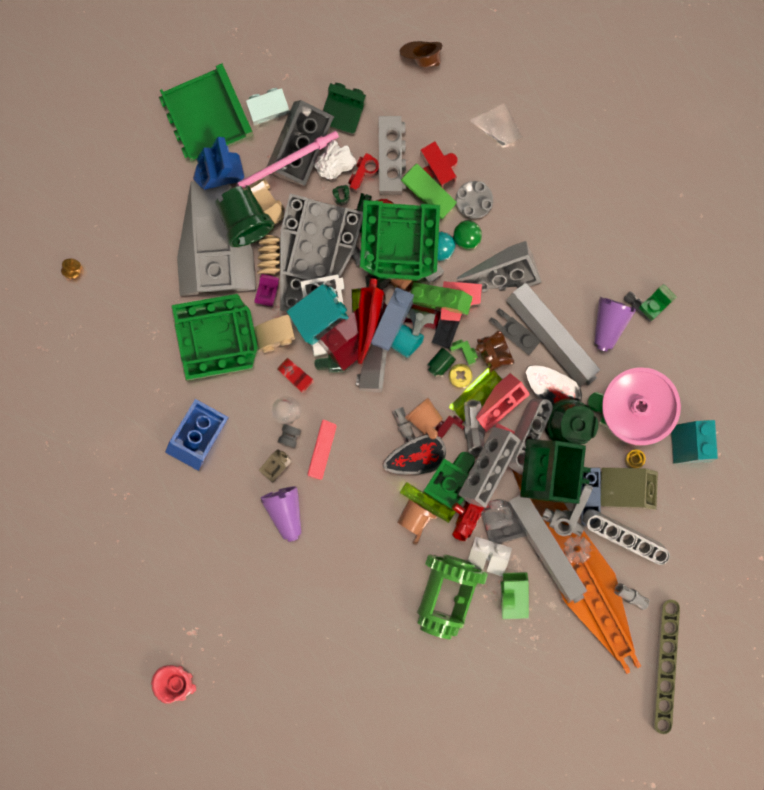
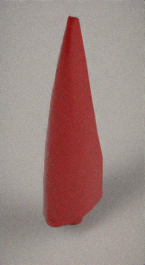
[358,279,384,364]

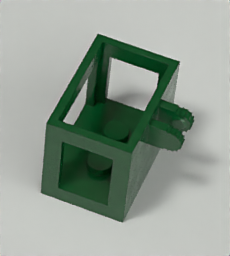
[520,439,591,504]

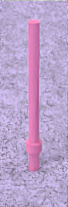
[237,131,339,188]

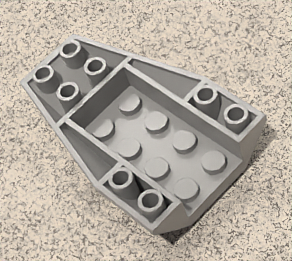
[177,181,256,296]
[280,193,363,311]

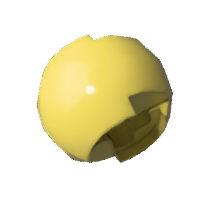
[448,364,473,388]

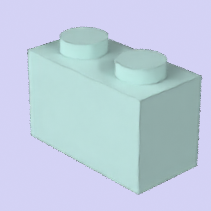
[246,88,290,126]

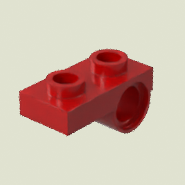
[348,153,379,193]

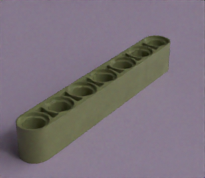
[653,600,680,734]

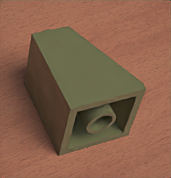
[600,468,658,510]

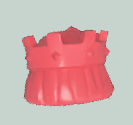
[151,665,196,704]

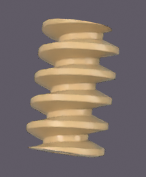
[257,235,280,276]

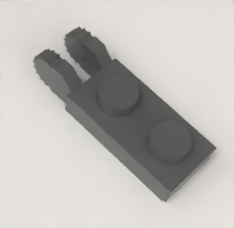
[489,308,541,356]

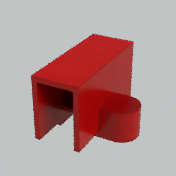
[420,141,458,188]

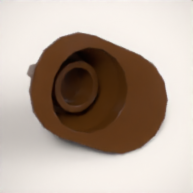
[399,41,443,68]

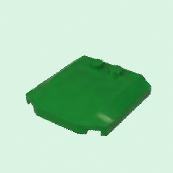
[360,200,440,281]
[171,294,258,381]

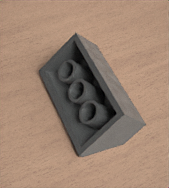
[267,100,334,186]

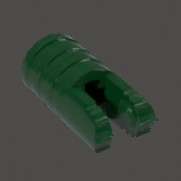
[332,185,350,206]

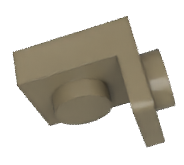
[259,449,292,483]

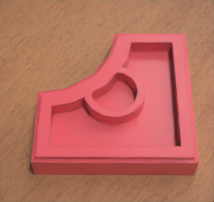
[440,281,482,322]

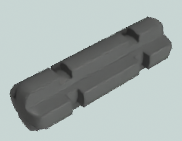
[624,291,652,322]

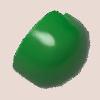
[453,220,482,250]

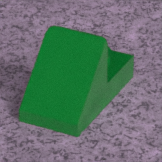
[639,284,677,321]

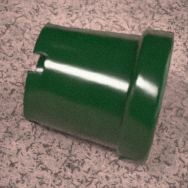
[215,185,275,247]
[545,398,598,445]

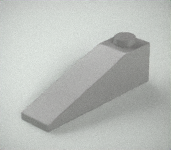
[457,241,541,292]
[356,345,387,393]

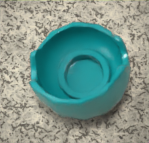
[438,231,456,261]

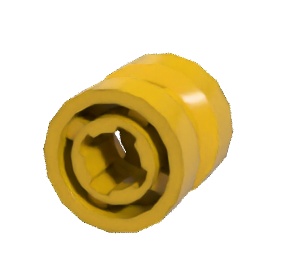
[625,449,646,468]

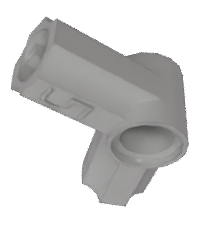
[464,400,485,457]

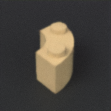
[243,178,285,225]
[254,315,295,353]

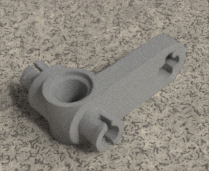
[542,484,593,537]

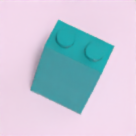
[671,420,718,464]

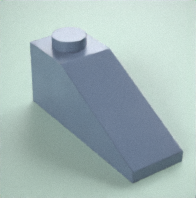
[371,287,414,351]

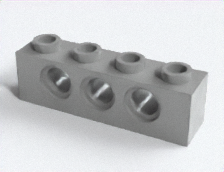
[379,116,406,195]
[458,427,521,508]

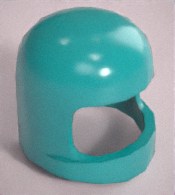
[391,325,424,358]

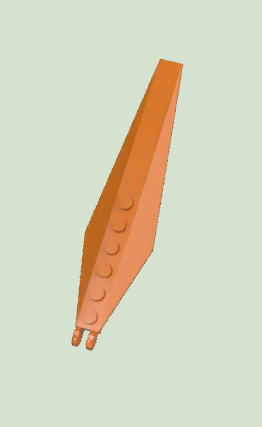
[512,469,641,674]

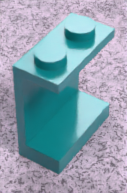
[287,284,349,345]

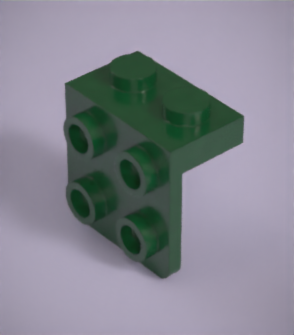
[323,82,366,134]

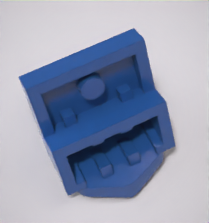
[193,137,244,190]

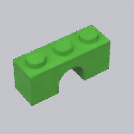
[410,282,473,315]

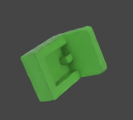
[449,339,478,367]

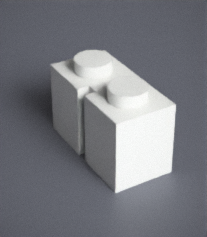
[467,536,512,577]

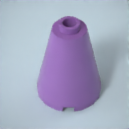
[594,297,636,352]
[260,486,301,542]

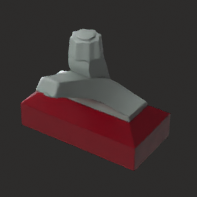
[404,304,441,336]

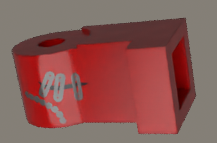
[277,358,314,394]

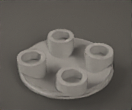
[455,181,493,219]

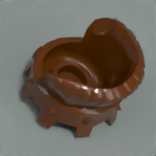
[475,331,515,373]

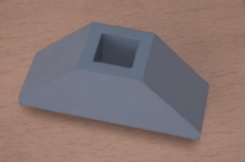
[580,467,601,526]

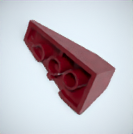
[319,301,387,371]

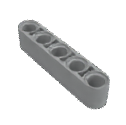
[583,510,670,565]

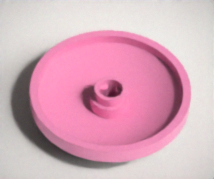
[602,368,681,446]

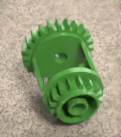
[417,554,488,639]

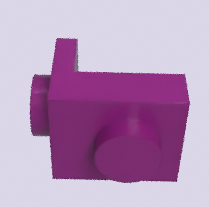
[254,274,279,307]

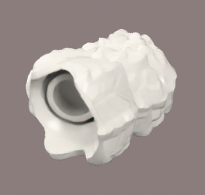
[314,139,356,180]

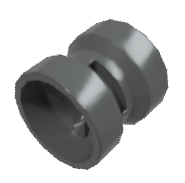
[277,424,301,449]

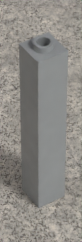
[506,283,600,387]
[507,495,587,603]

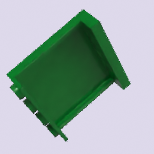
[159,63,253,162]

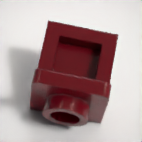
[435,415,465,440]

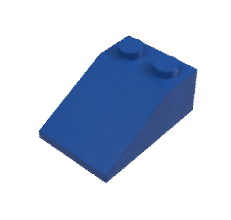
[165,399,229,471]

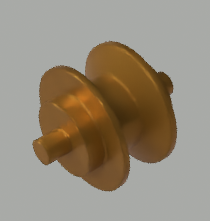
[61,258,81,278]

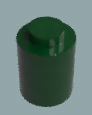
[427,348,456,378]

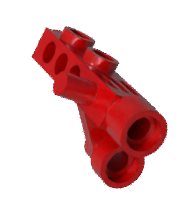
[452,501,483,541]

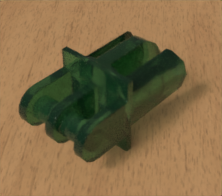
[314,353,350,374]

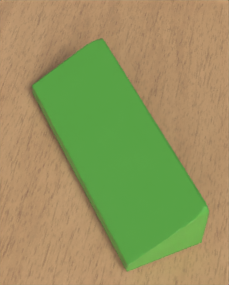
[401,164,457,220]

